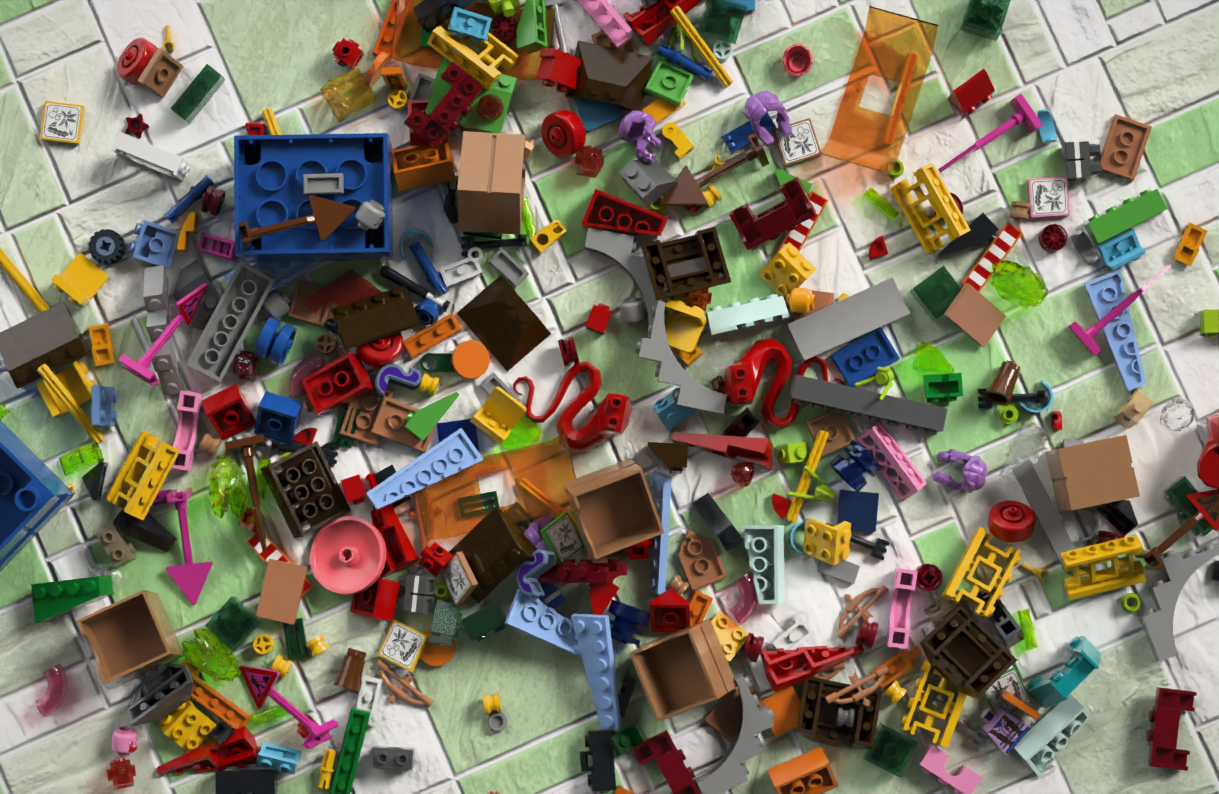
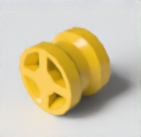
[387,89,408,111]
[702,184,722,208]
[419,373,440,396]
[253,634,274,654]
[306,634,330,657]
[270,655,293,679]
[882,680,907,705]
[482,692,501,714]

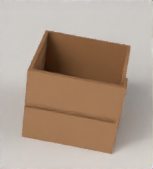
[457,131,526,235]
[1045,435,1140,512]
[563,458,664,559]
[76,590,184,686]
[629,619,738,722]

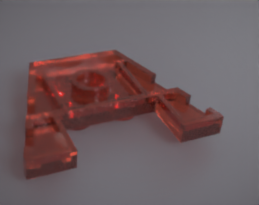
[301,268,381,314]

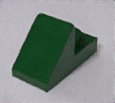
[608,721,647,756]

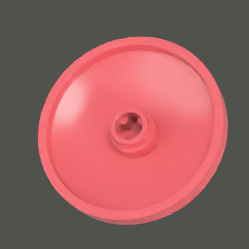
[310,516,386,595]

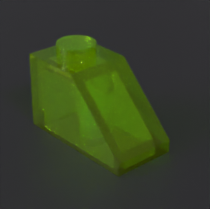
[913,342,954,374]
[501,415,543,450]
[59,442,104,476]

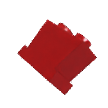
[535,48,581,93]

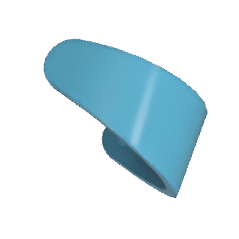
[1037,109,1057,144]
[400,228,434,259]
[1018,380,1053,413]
[789,521,806,556]

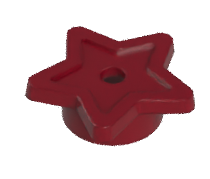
[125,114,149,139]

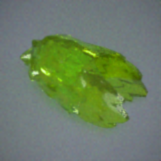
[991,260,1048,308]
[208,455,248,519]
[182,628,241,682]

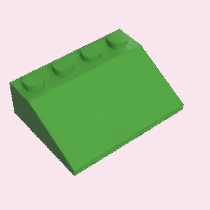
[425,57,517,133]

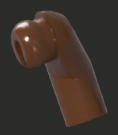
[711,375,728,403]

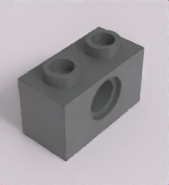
[373,746,415,770]

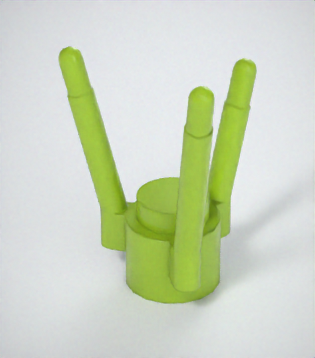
[665,22,698,63]
[855,366,894,401]
[787,466,835,503]

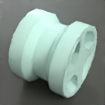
[712,40,732,62]

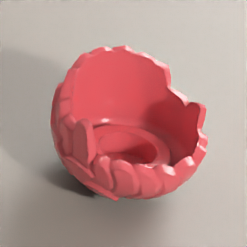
[782,44,813,77]

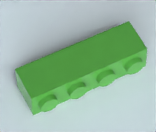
[1084,188,1168,246]

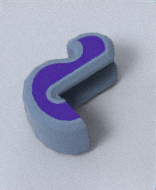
[374,364,422,400]
[516,549,556,597]

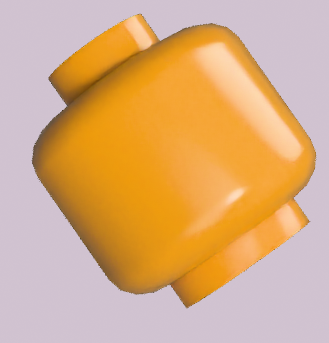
[786,287,815,314]

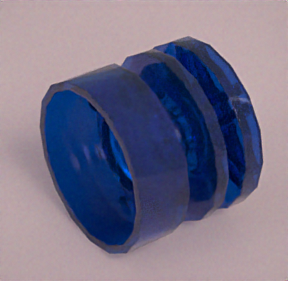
[829,440,882,492]
[608,600,650,645]

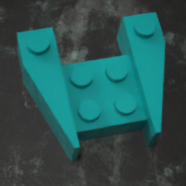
[1026,636,1101,708]

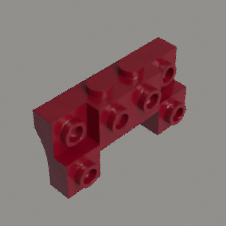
[404,61,484,149]
[729,177,816,250]
[539,559,627,583]
[1146,687,1197,771]
[632,729,700,794]

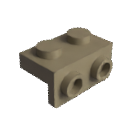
[97,524,137,567]
[924,590,973,628]

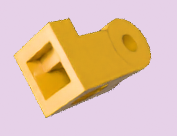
[662,122,694,161]
[529,219,567,256]

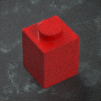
[585,303,612,335]
[341,474,367,505]

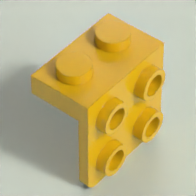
[759,242,817,300]
[51,253,109,306]
[664,299,707,353]
[470,386,526,445]
[803,518,851,566]
[711,612,748,663]
[159,699,217,752]

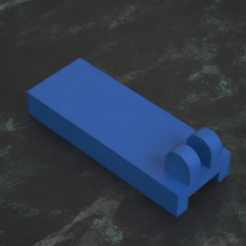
[721,112,776,154]

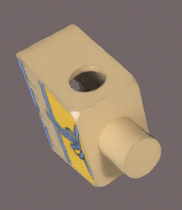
[1113,388,1154,429]

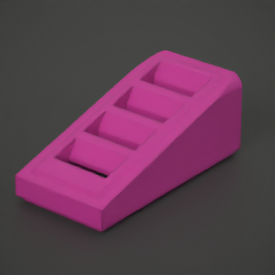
[197,232,238,262]

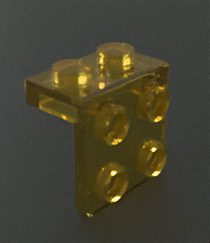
[320,68,377,123]

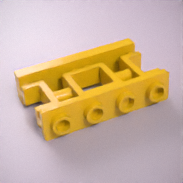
[427,18,518,90]
[890,162,971,255]
[106,430,180,520]
[941,527,1021,620]
[1061,535,1146,600]
[900,660,967,748]

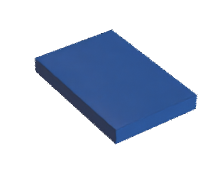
[830,327,900,387]

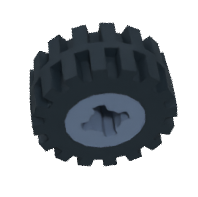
[88,229,126,265]

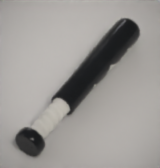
[380,265,451,312]

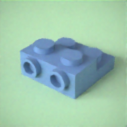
[128,220,180,269]
[91,385,119,427]

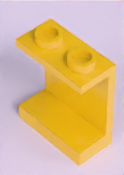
[35,360,96,418]

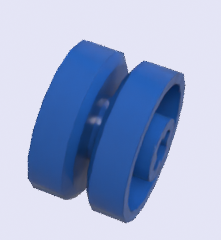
[254,317,297,367]

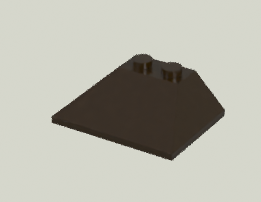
[565,40,653,112]
[641,227,731,300]
[457,276,551,372]
[920,604,1017,700]
[796,677,882,749]

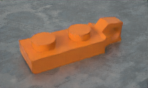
[870,646,922,689]

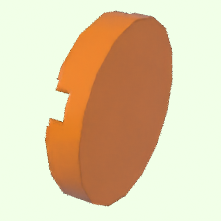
[363,52,391,88]
[451,340,490,379]
[420,627,456,666]

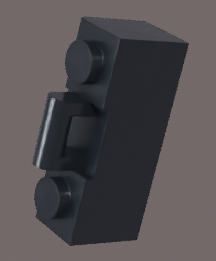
[580,729,616,791]
[215,769,278,794]

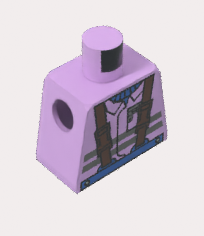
[981,707,1031,755]

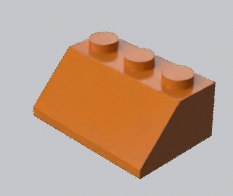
[392,143,456,191]
[767,747,838,794]

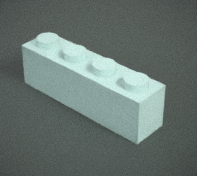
[706,294,789,337]
[740,525,785,604]
[1014,694,1091,778]

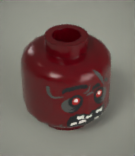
[233,351,259,380]

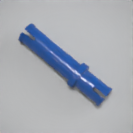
[656,43,713,82]
[164,175,215,224]
[409,241,448,297]

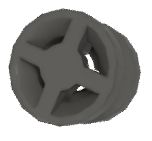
[836,707,854,729]

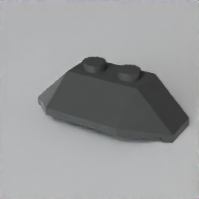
[173,259,221,330]
[125,663,194,726]

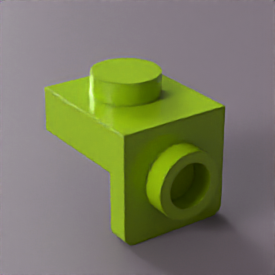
[777,442,808,465]

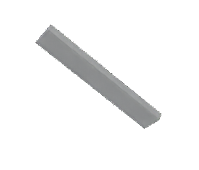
[1011,459,1075,570]

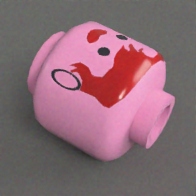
[111,726,138,757]

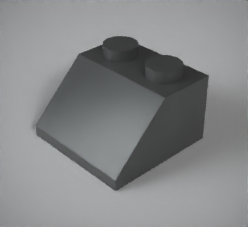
[619,159,677,207]

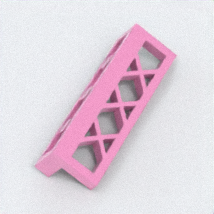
[576,0,633,49]
[857,421,927,501]

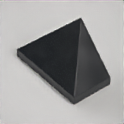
[82,461,108,501]
[1096,500,1138,535]

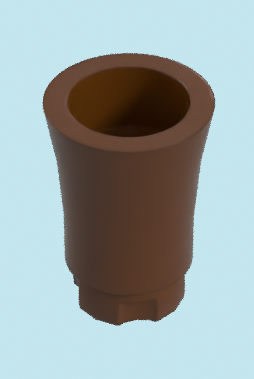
[985,360,1020,406]
[333,648,366,692]

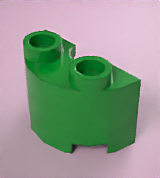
[923,373,963,403]

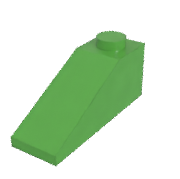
[516,0,548,54]
[404,392,460,441]

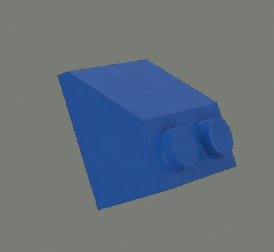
[254,391,303,445]

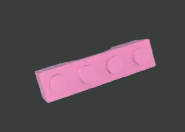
[171,390,203,471]
[885,568,918,649]

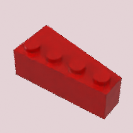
[581,189,668,236]

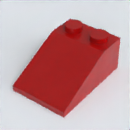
[301,352,375,415]

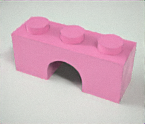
[918,743,982,794]

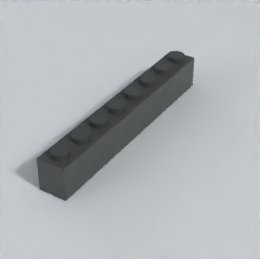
[789,375,947,435]

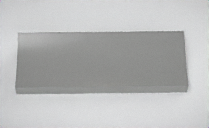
[186,261,277,383]
[786,278,911,360]

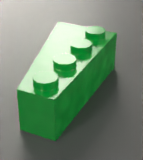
[31,575,113,624]

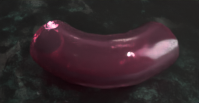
[289,353,325,397]
[729,571,759,625]
[36,664,67,717]

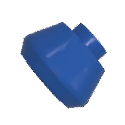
[414,300,439,325]

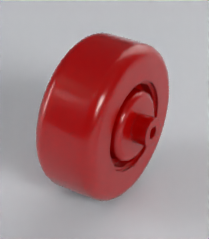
[117,37,158,85]
[541,109,586,158]
[355,332,403,368]
[988,500,1036,543]

